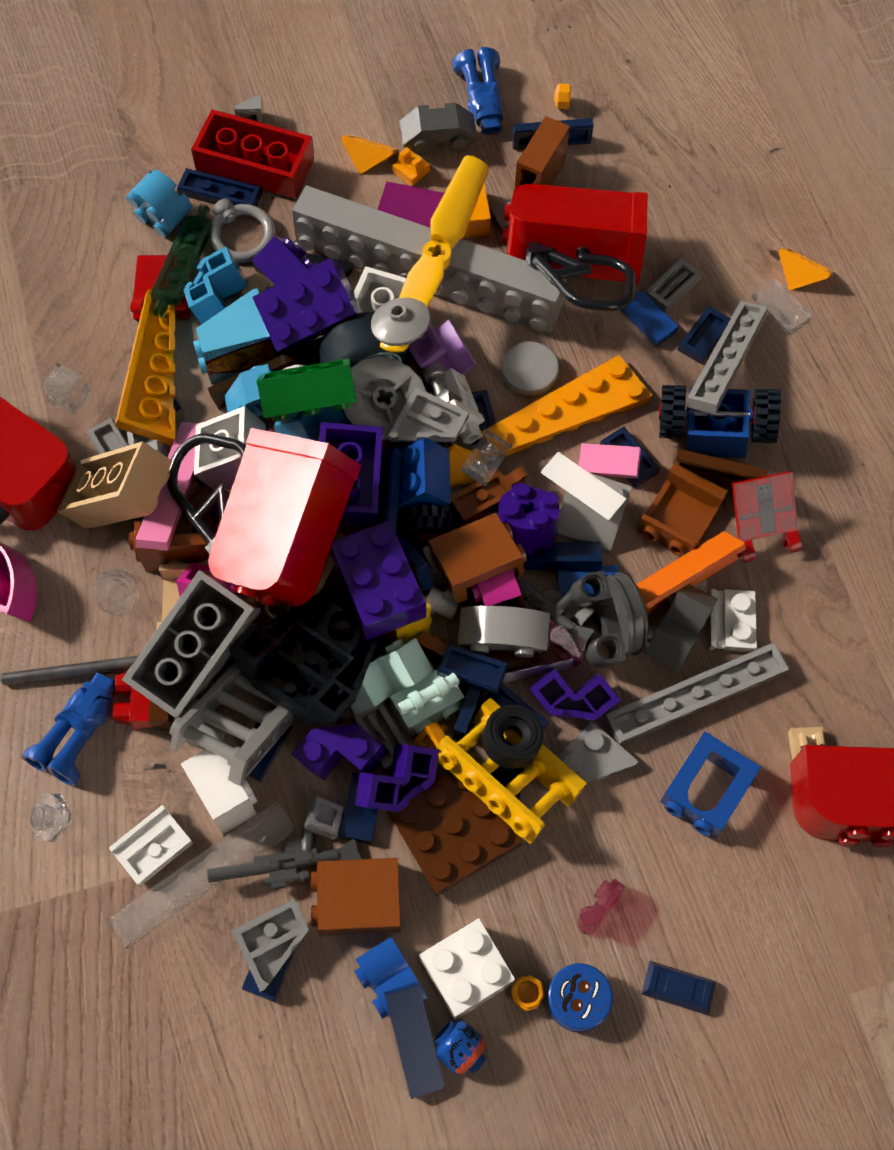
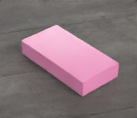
[579,443,641,478]

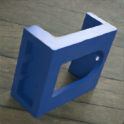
[660,731,761,838]

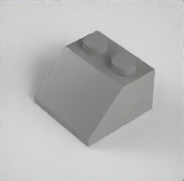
[557,473,632,553]

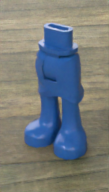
[452,47,503,134]
[21,673,115,786]

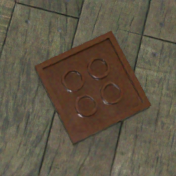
[387,772,522,896]

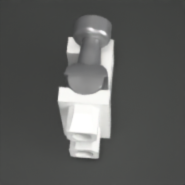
[421,363,485,445]

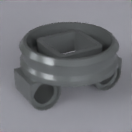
[570,570,648,667]

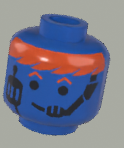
[434,1020,486,1075]

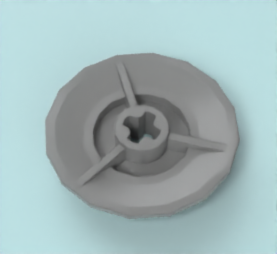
[343,357,426,441]

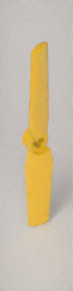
[380,155,489,353]

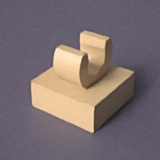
[788,727,826,760]

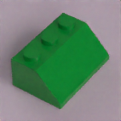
[256,358,357,421]

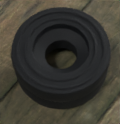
[482,705,544,769]

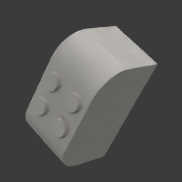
[122,570,261,718]

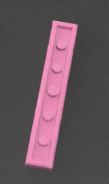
[135,422,199,551]

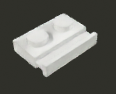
[709,588,757,652]
[109,805,193,887]

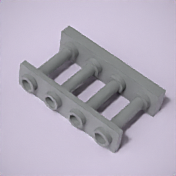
[169,661,297,786]

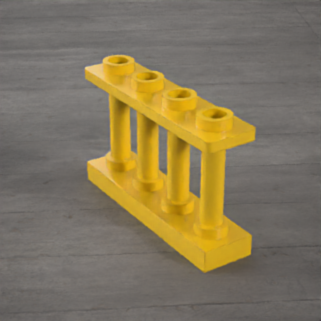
[437,698,587,844]

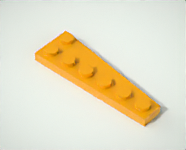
[114,290,175,446]
[479,355,653,460]

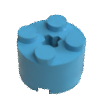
[126,170,192,238]

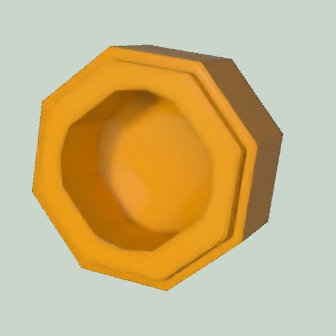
[554,83,571,109]
[510,975,545,1012]

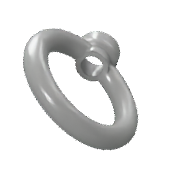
[210,198,275,263]

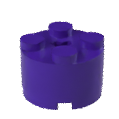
[498,483,560,555]

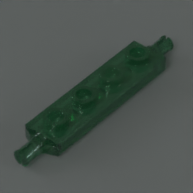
[151,204,212,317]

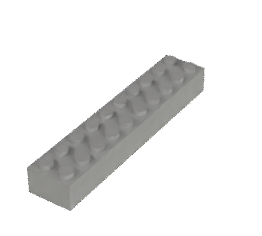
[292,185,567,334]

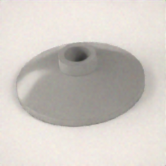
[371,297,431,346]

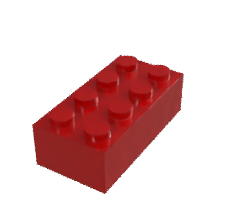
[191,109,315,199]

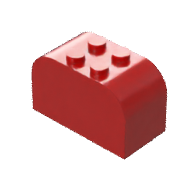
[790,745,894,847]

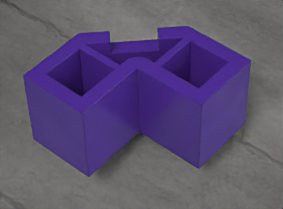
[529,668,621,720]
[291,724,389,780]
[355,744,439,812]

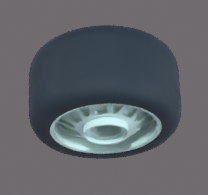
[317,312,410,368]

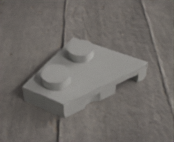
[388,387,469,442]
[558,721,639,786]
[232,898,309,992]

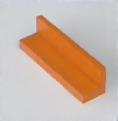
[636,531,746,615]

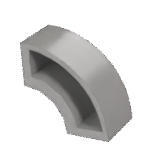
[458,606,550,658]

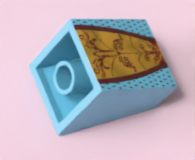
[193,288,276,384]

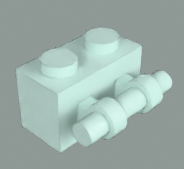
[389,670,464,737]

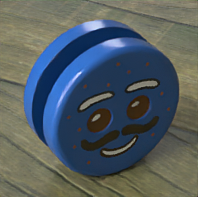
[547,963,613,1032]

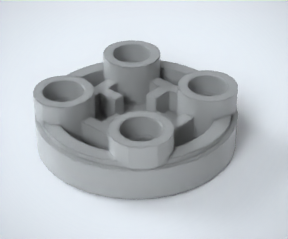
[501,341,559,395]

